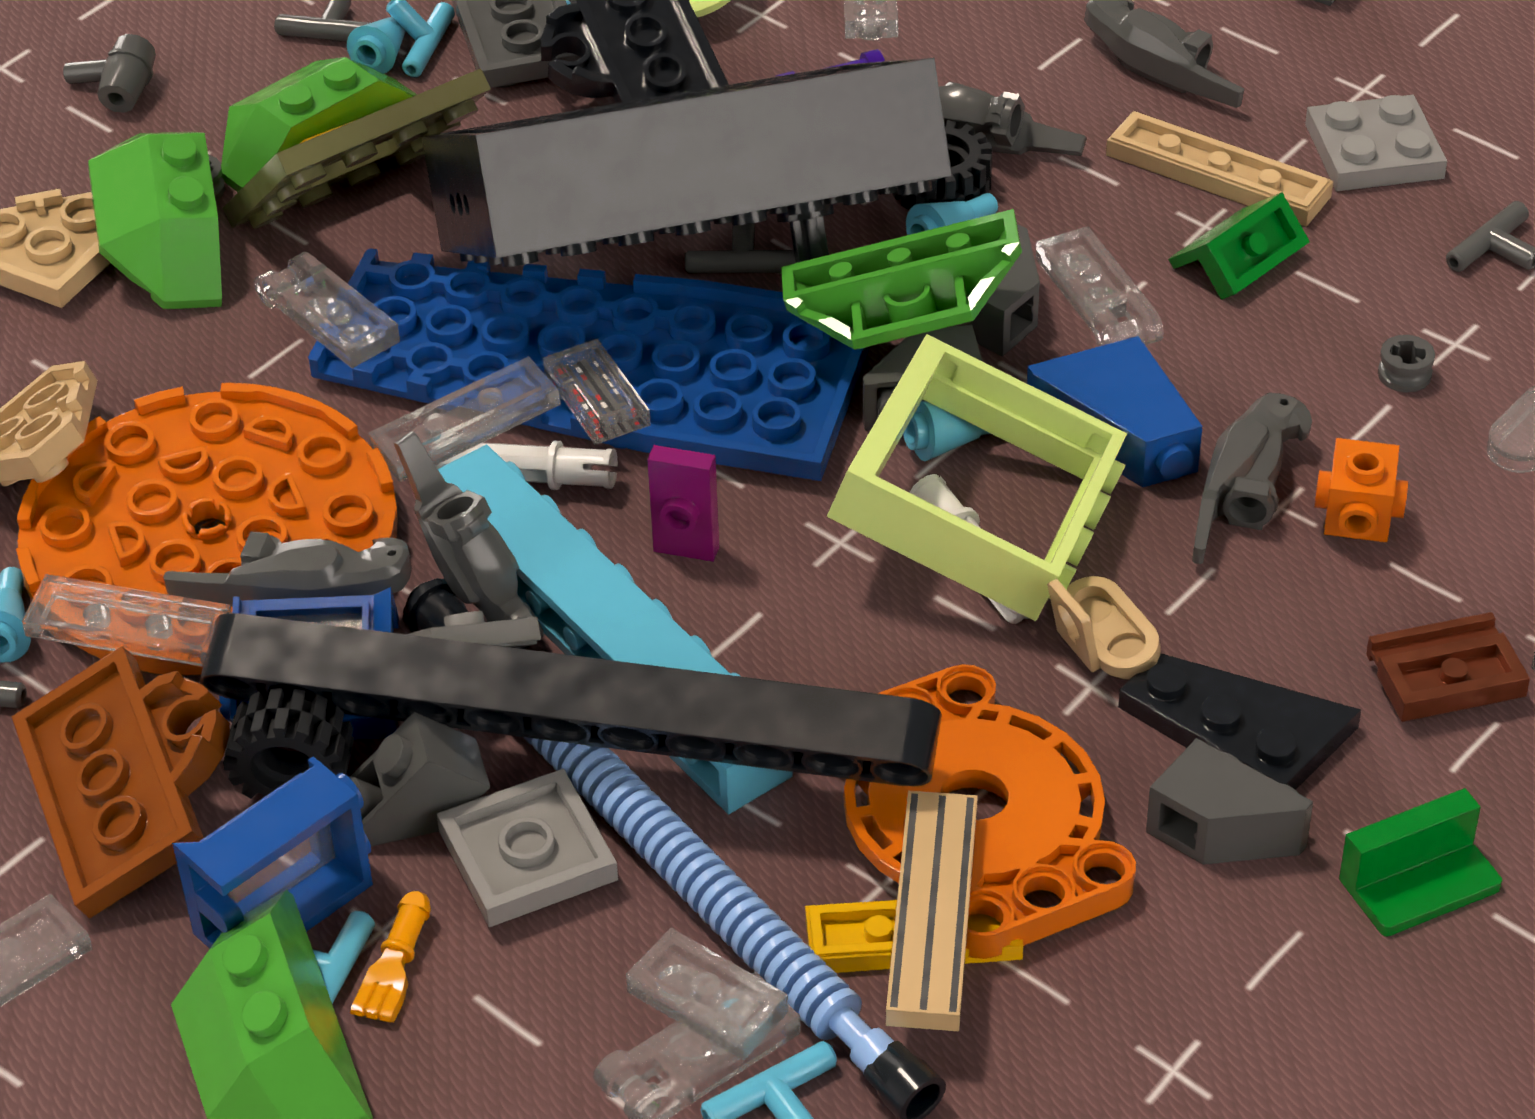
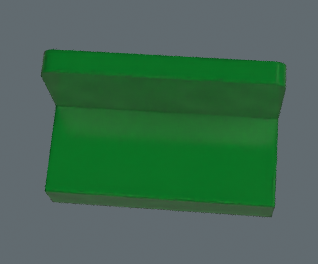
[1168,192,1310,300]
[1339,788,1502,937]

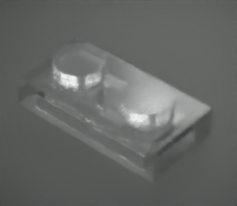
[626,928,788,1061]

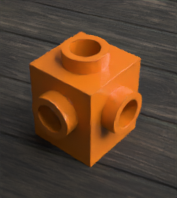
[1314,438,1408,542]

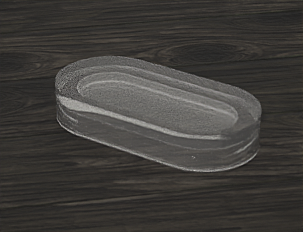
[1486,386,1535,473]

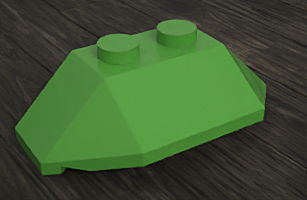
[221,57,417,192]
[88,132,222,309]
[781,209,1022,350]
[171,889,373,1119]

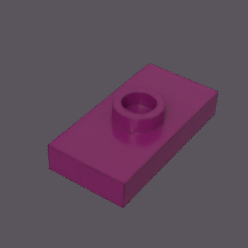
[647,445,720,562]

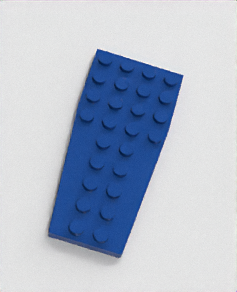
[308,248,870,481]

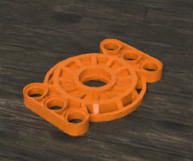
[844,664,1136,959]

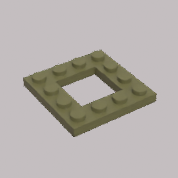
[223,68,491,229]

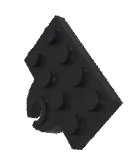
[541,0,729,103]

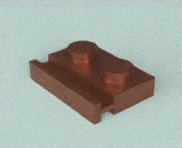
[1366,612,1530,722]

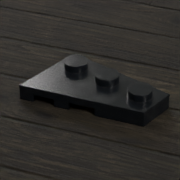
[1118,653,1361,790]

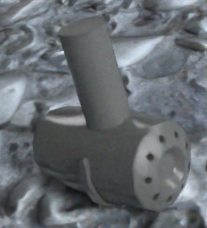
[63,34,156,113]

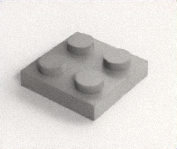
[1305,95,1447,192]
[437,768,618,928]

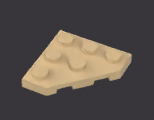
[0,189,110,308]
[0,361,98,486]

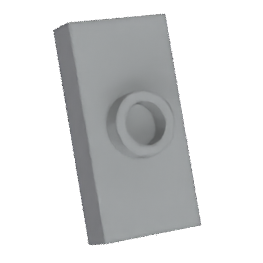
[406,611,541,648]

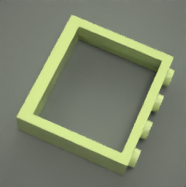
[827,334,1127,621]

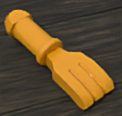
[350,891,431,1023]

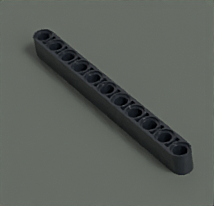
[200,613,942,787]

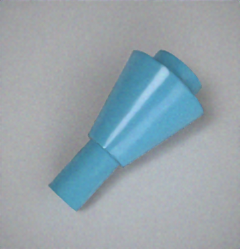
[347,16,406,74]
[906,193,998,235]
[903,401,991,461]
[0,567,31,663]

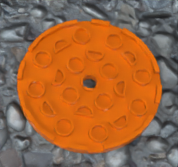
[16,383,398,675]

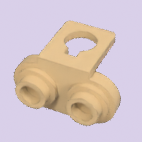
[1047,576,1161,680]

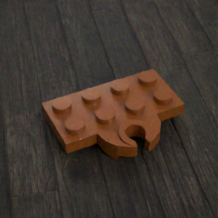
[11,646,230,919]

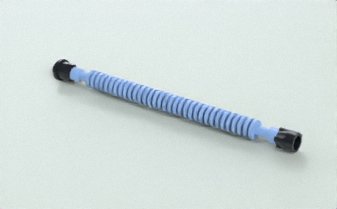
[402,578,946,1119]

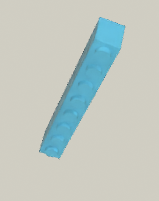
[438,444,793,815]

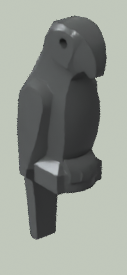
[1084,0,1244,108]
[939,82,1087,156]
[1192,393,1312,564]
[394,431,544,649]
[163,531,412,607]

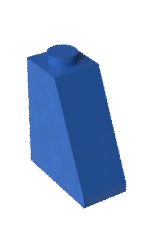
[1027,336,1203,488]

